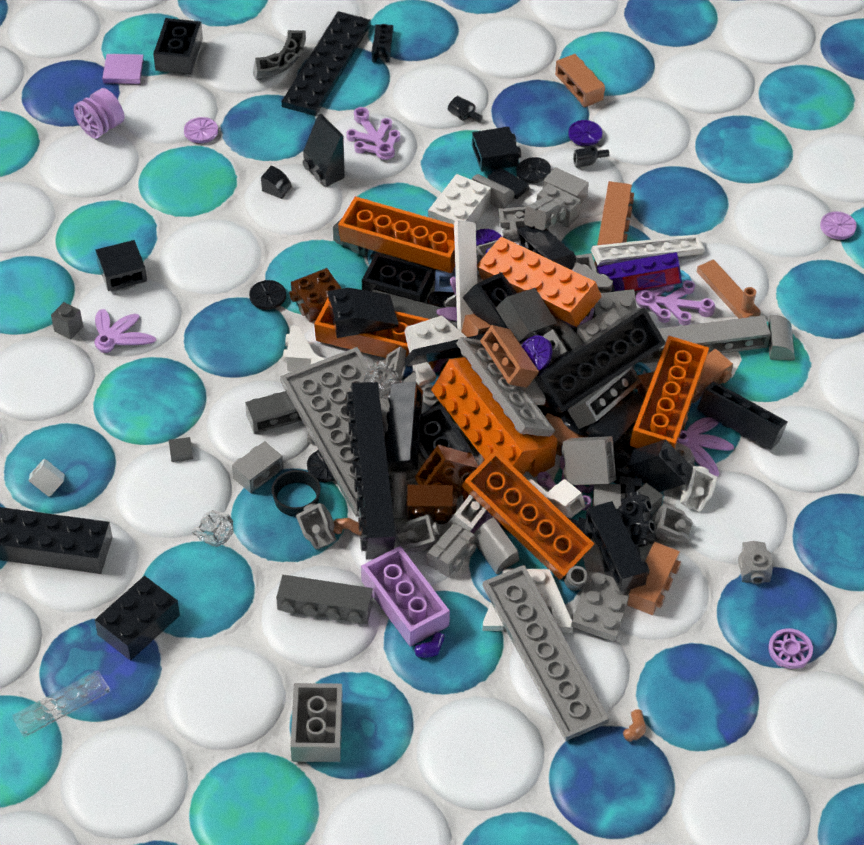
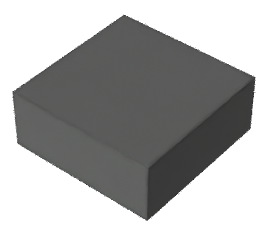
[169,437,193,462]

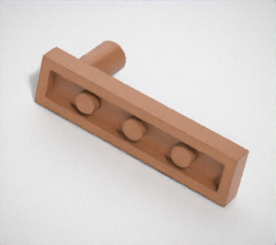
[697,259,761,319]

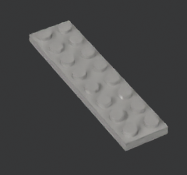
[482,565,609,741]

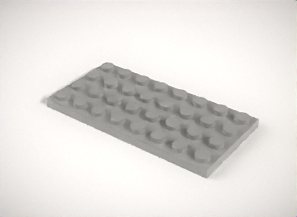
[280,347,425,517]

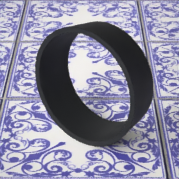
[272,470,321,516]

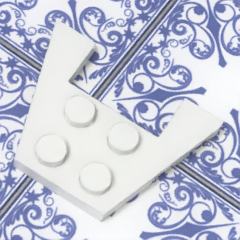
[405,316,466,386]
[482,568,573,632]

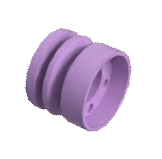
[74,88,125,139]

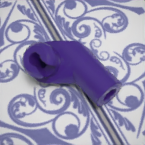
[414,632,445,658]

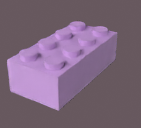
[361,546,450,647]

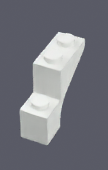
[283,326,325,371]
[528,479,586,518]

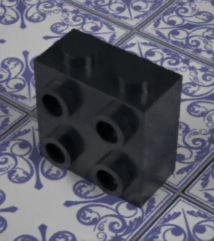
[472,126,521,172]
[95,240,147,291]
[627,439,693,492]

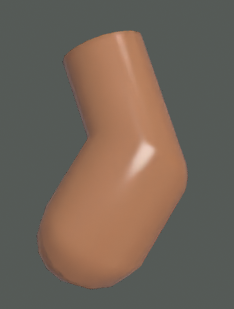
[334,518,361,536]
[623,709,646,742]

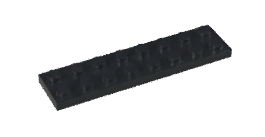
[281,11,371,116]

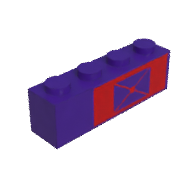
[596,252,682,292]

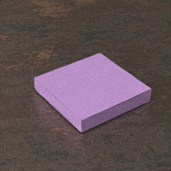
[102,54,144,84]

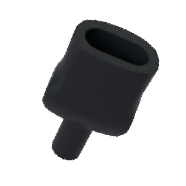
[447,96,483,122]
[573,146,610,167]

